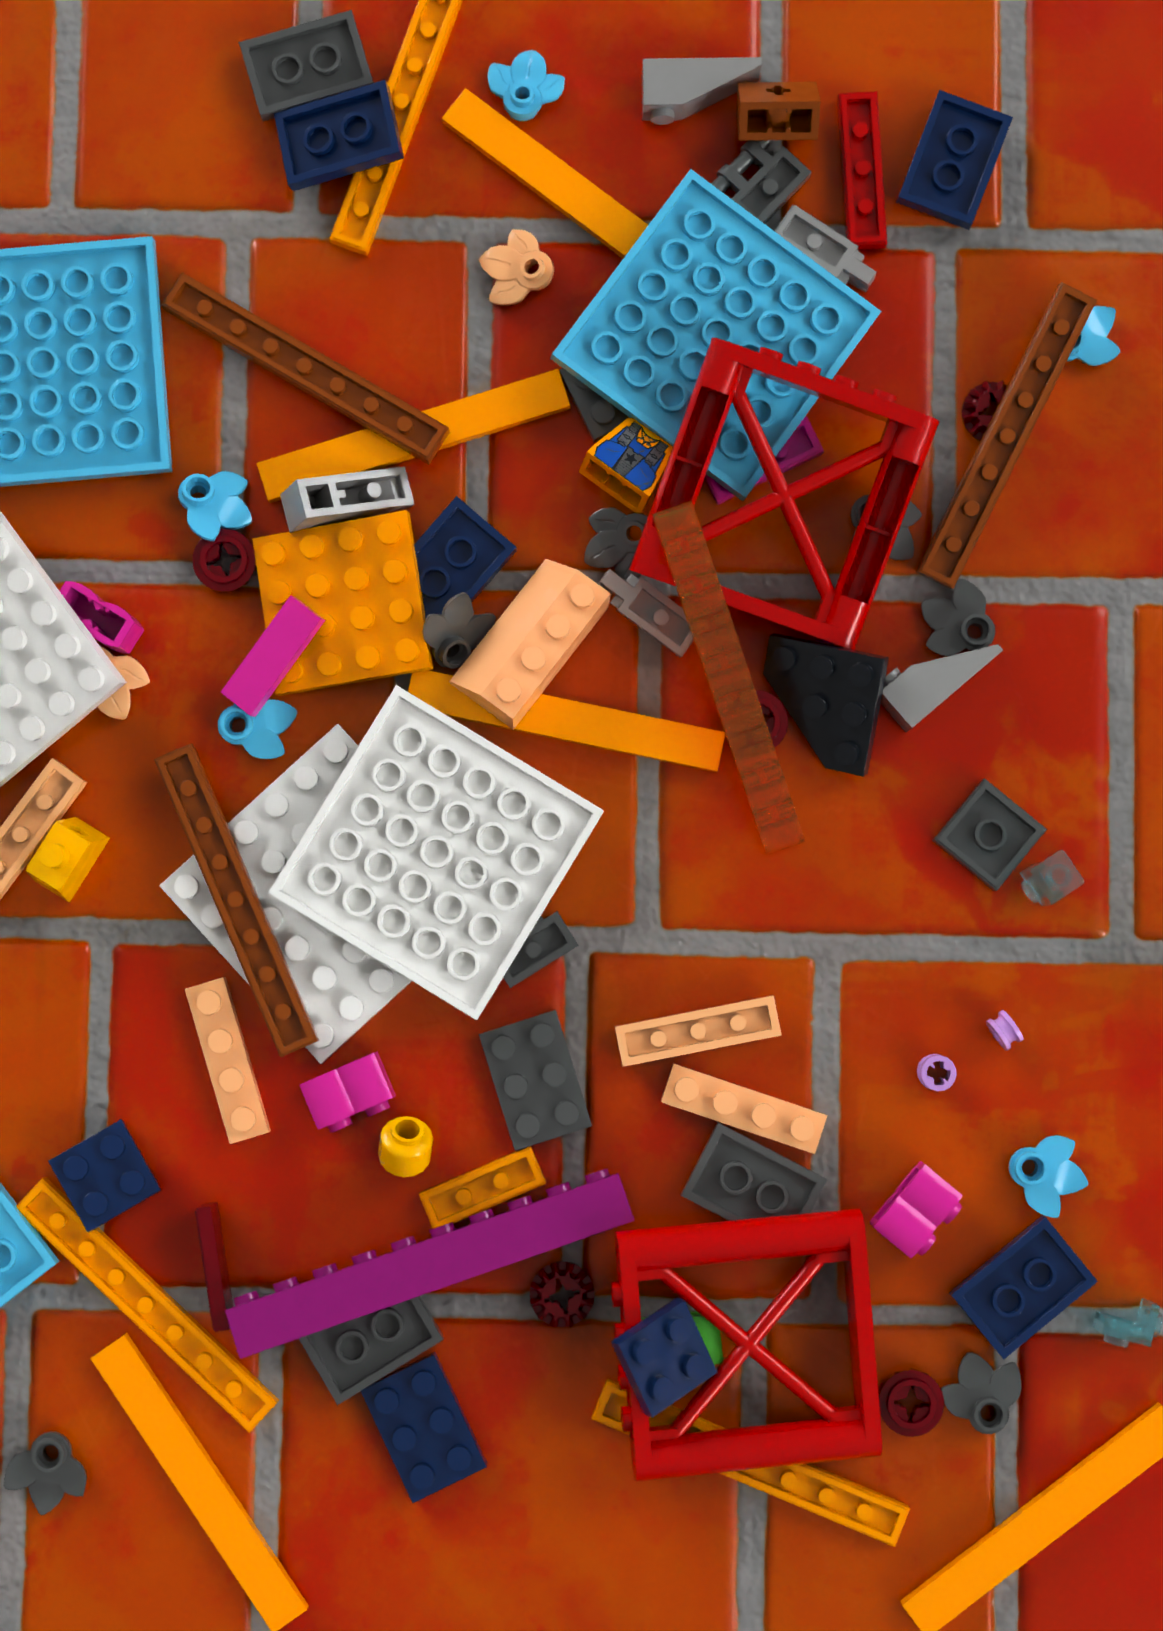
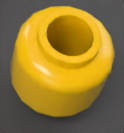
[378,1116,433,1177]

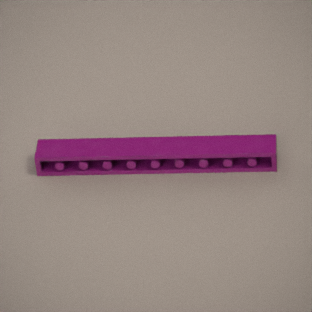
[225,1168,635,1359]

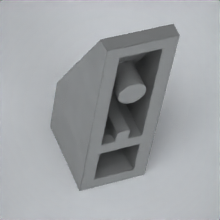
[642,57,762,125]
[280,466,414,533]
[881,644,1003,732]

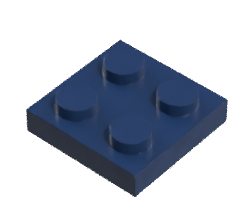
[48,1119,162,1232]
[611,1298,718,1418]

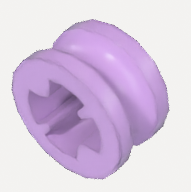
[986,1010,1024,1051]
[917,1054,957,1091]

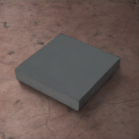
[932,778,1047,891]

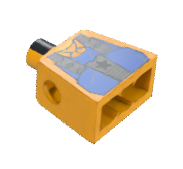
[579,418,673,514]

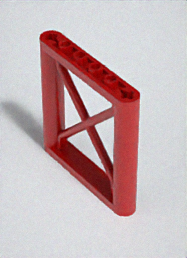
[629,338,940,650]
[611,1208,882,1482]

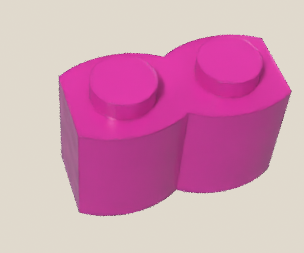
[60,581,144,654]
[299,1051,396,1133]
[870,1161,963,1259]

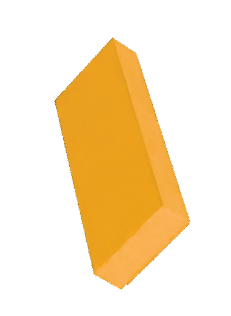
[419,1146,546,1228]

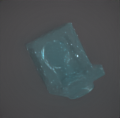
[1019,850,1084,906]
[1093,1298,1162,1347]

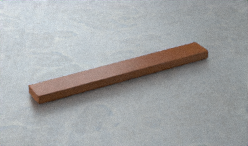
[161,272,450,465]
[916,282,1097,589]
[154,743,320,1057]

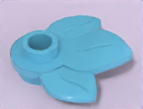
[488,50,565,121]
[1067,306,1121,366]
[178,471,252,541]
[218,699,297,759]
[1009,1135,1088,1218]

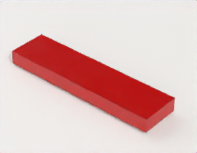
[837,91,888,250]

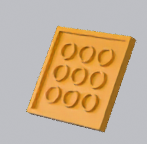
[252,510,433,696]

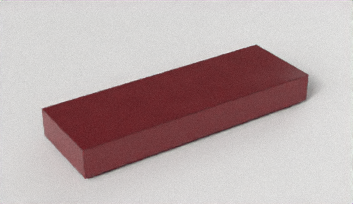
[195,1202,233,1332]

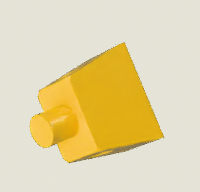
[26,817,110,902]

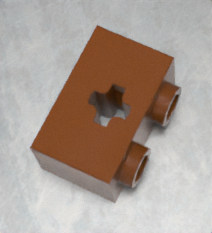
[736,82,821,140]

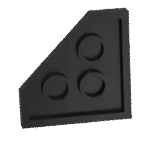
[763,633,889,777]

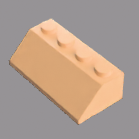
[449,559,611,730]

